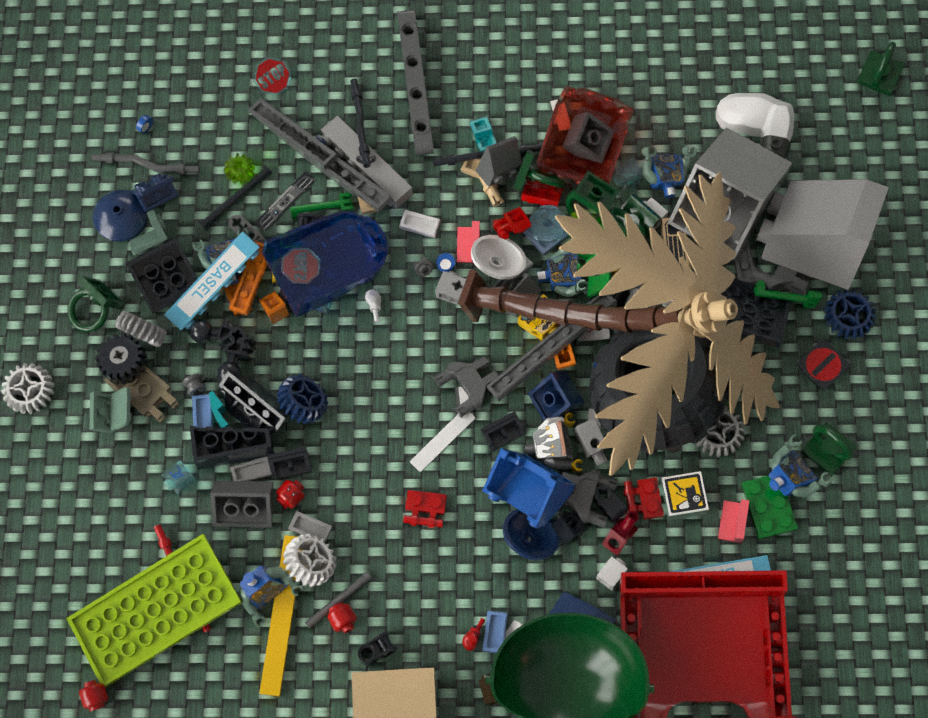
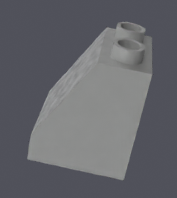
[668,127,792,260]
[757,179,889,290]

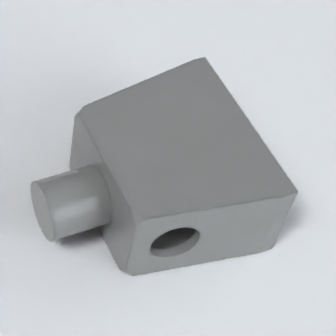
[573,418,607,466]

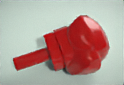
[462,618,485,651]

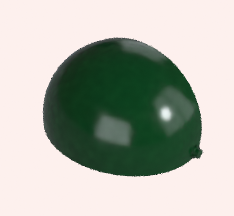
[485,613,654,718]

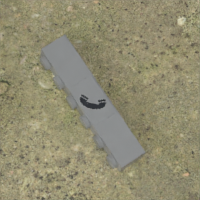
[321,116,413,209]

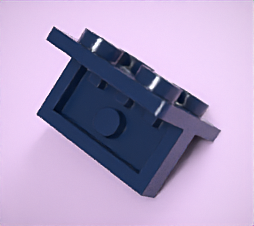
[131,173,178,212]

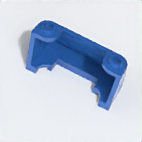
[482,448,576,528]

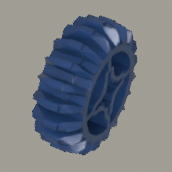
[824,289,877,340]
[277,374,329,424]

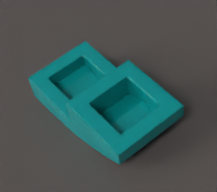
[470,117,496,152]
[209,391,230,429]

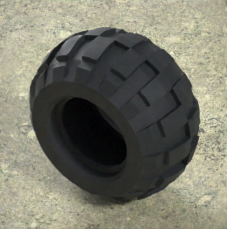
[589,330,729,454]

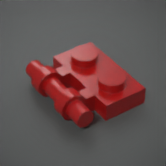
[521,180,564,208]
[493,207,532,239]
[623,477,664,520]
[403,490,447,528]

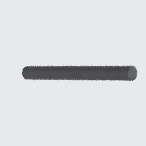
[304,572,372,629]

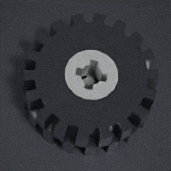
[95,333,148,384]

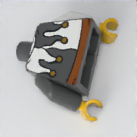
[525,413,583,473]

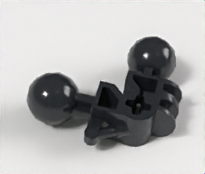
[190,318,256,382]

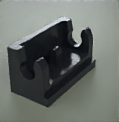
[481,411,525,452]
[268,447,312,480]

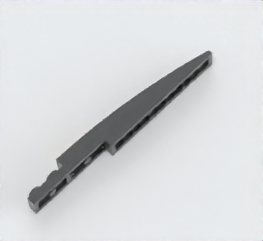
[248,98,392,212]

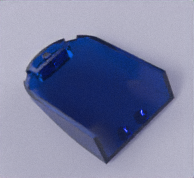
[262,211,388,317]

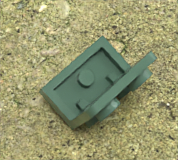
[129,210,168,255]
[89,387,132,433]

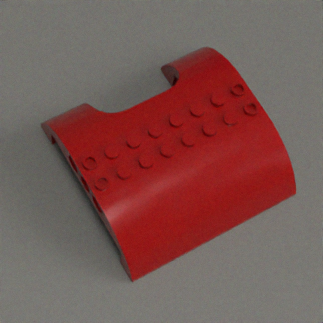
[620,570,796,718]

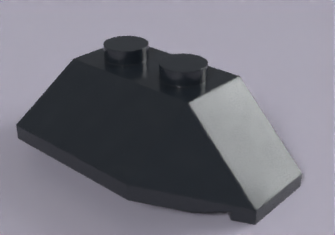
[219,370,287,433]

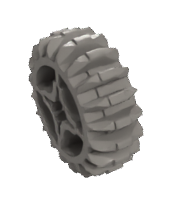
[115,311,167,347]
[696,406,745,457]

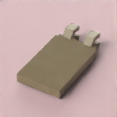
[104,365,180,423]

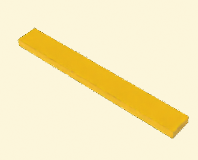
[259,535,303,697]

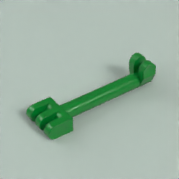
[290,192,355,220]
[754,280,822,309]

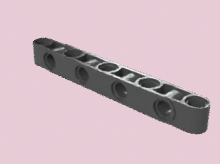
[397,9,434,156]

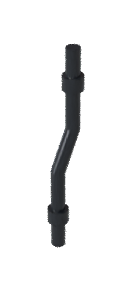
[350,78,371,168]
[433,143,543,167]

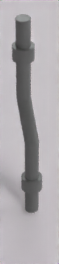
[92,152,200,175]

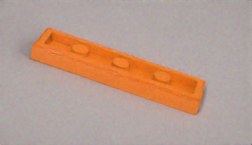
[229,241,273,316]

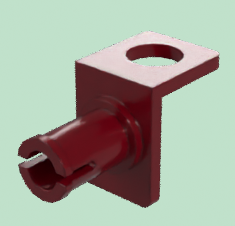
[602,511,639,556]

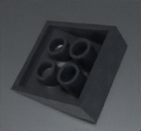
[126,237,198,314]

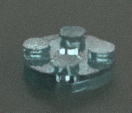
[530,205,566,243]

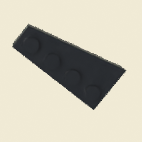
[189,426,275,470]

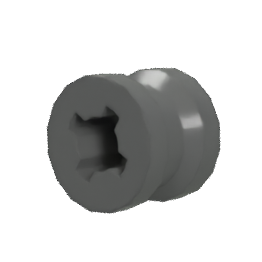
[182,373,206,397]

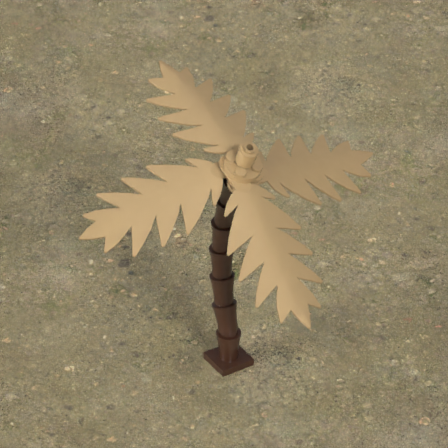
[458,172,780,476]

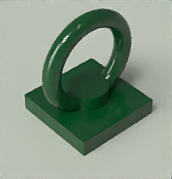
[856,42,905,96]
[514,149,566,191]
[566,171,620,225]
[608,194,661,239]
[67,276,125,333]
[801,422,857,477]

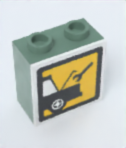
[658,471,709,521]

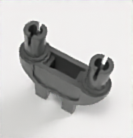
[750,265,812,295]
[433,356,499,418]
[562,470,618,528]

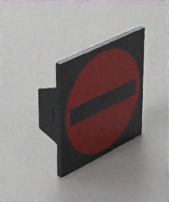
[796,339,851,391]

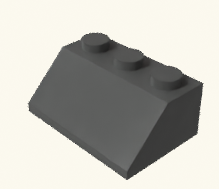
[210,481,274,528]

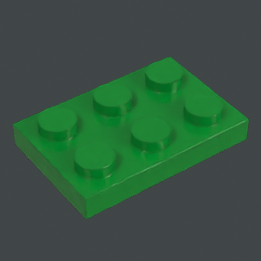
[741,476,798,540]

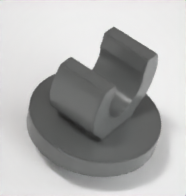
[413,257,433,277]

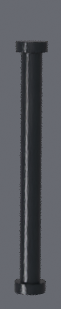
[199,165,272,230]

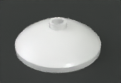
[471,235,526,279]

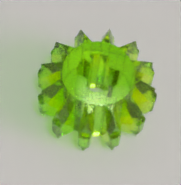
[224,153,255,185]

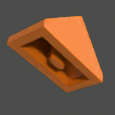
[259,291,289,324]
[554,343,576,370]

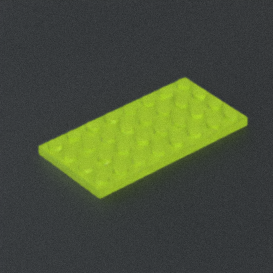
[66,534,243,688]

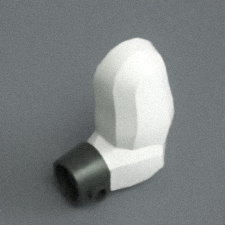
[716,93,794,160]

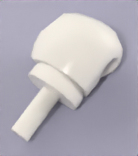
[365,289,381,322]

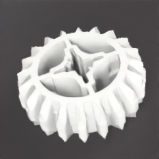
[1,363,54,414]
[283,533,337,587]

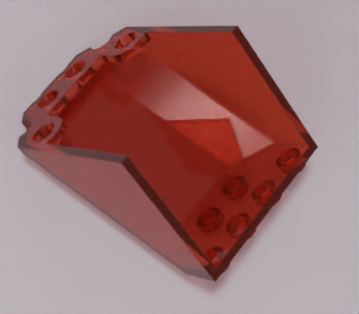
[536,86,634,184]

